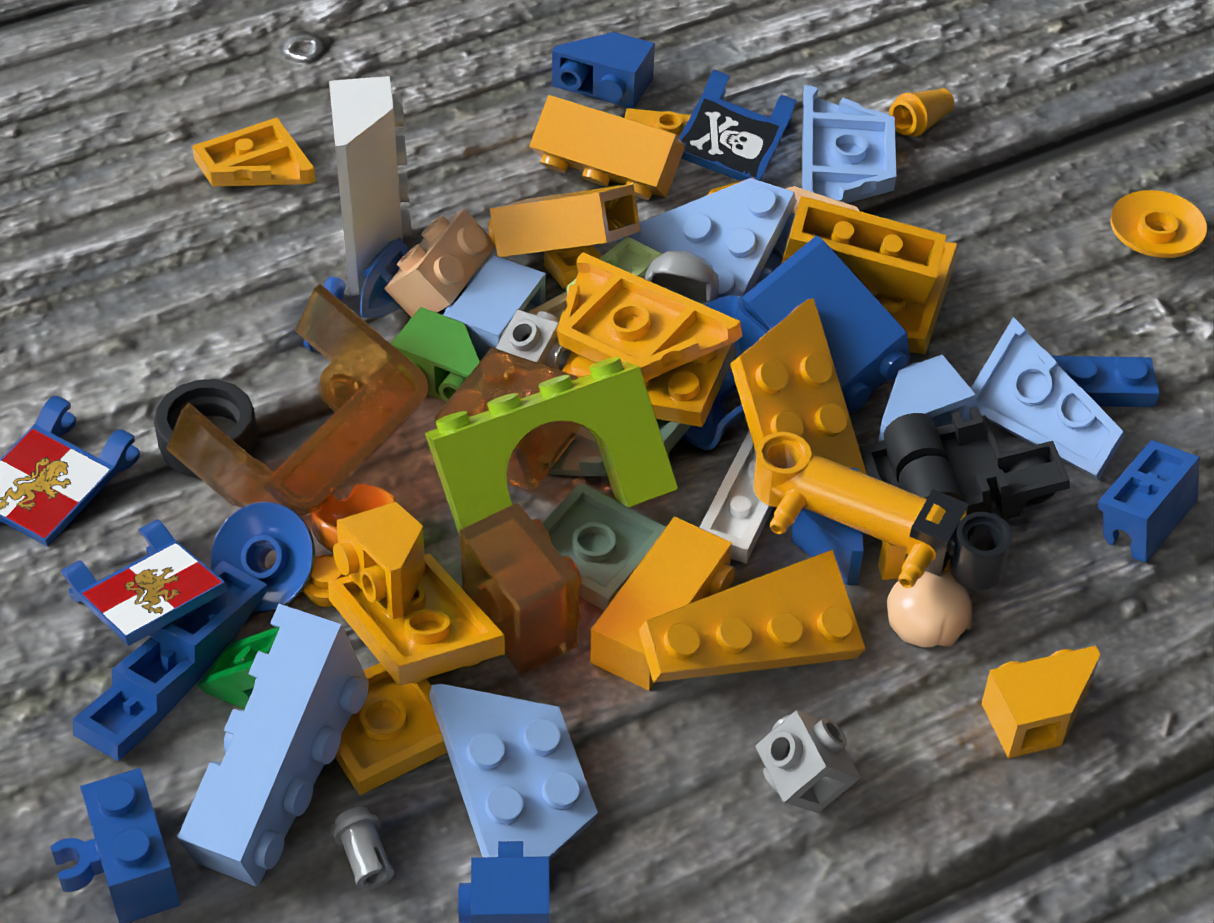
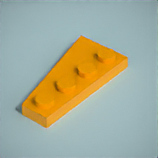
[638,549,866,683]

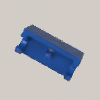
[1098,440,1200,563]

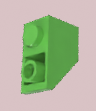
[390,307,485,414]

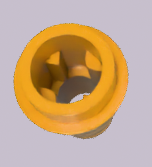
[889,88,954,137]

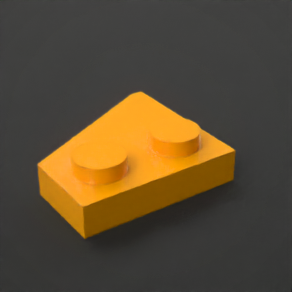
[192,117,316,187]

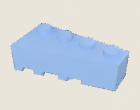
[177,604,369,887]

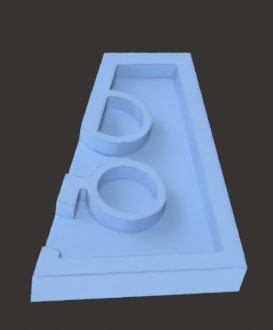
[971,317,1125,480]

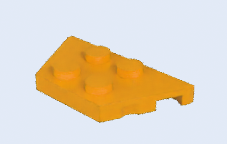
[556,252,742,382]
[730,298,867,475]

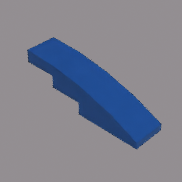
[72,561,267,762]

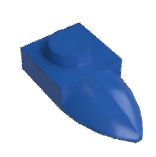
[360,237,410,318]

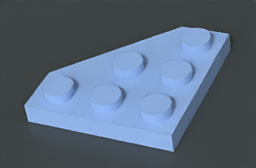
[616,178,797,299]

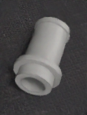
[333,807,394,890]

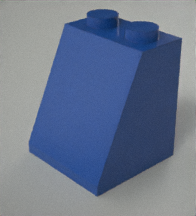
[741,235,911,413]

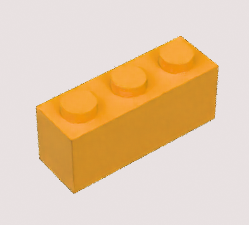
[529,95,685,200]
[782,196,947,305]
[590,516,735,691]

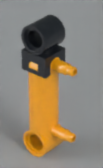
[753,432,1013,590]

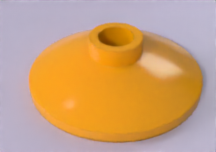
[1110,190,1207,258]

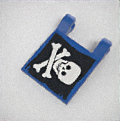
[679,70,797,181]

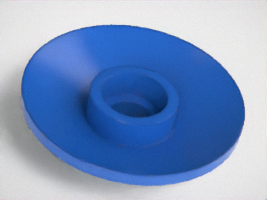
[211,502,315,612]

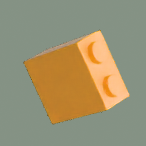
[488,184,641,257]

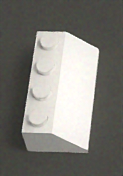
[329,76,412,296]

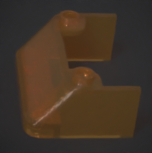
[166,284,428,516]

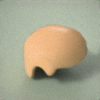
[887,570,972,648]

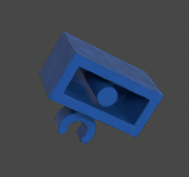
[50,768,181,923]
[458,841,550,923]

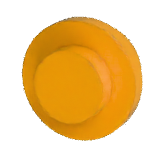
[303,555,348,607]

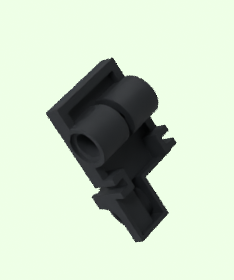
[859,407,1070,520]

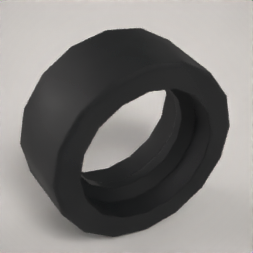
[154,379,258,477]

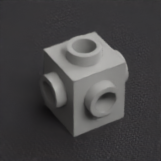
[489,309,572,394]
[755,710,861,813]

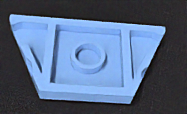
[802,85,896,203]
[429,684,598,862]

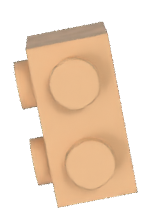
[384,209,495,318]

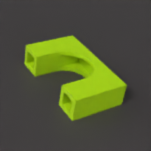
[425,357,678,564]

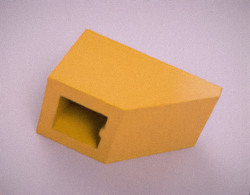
[333,502,425,620]
[981,645,1101,759]

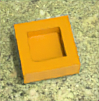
[544,245,602,289]

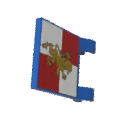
[0,396,140,547]
[60,519,228,646]

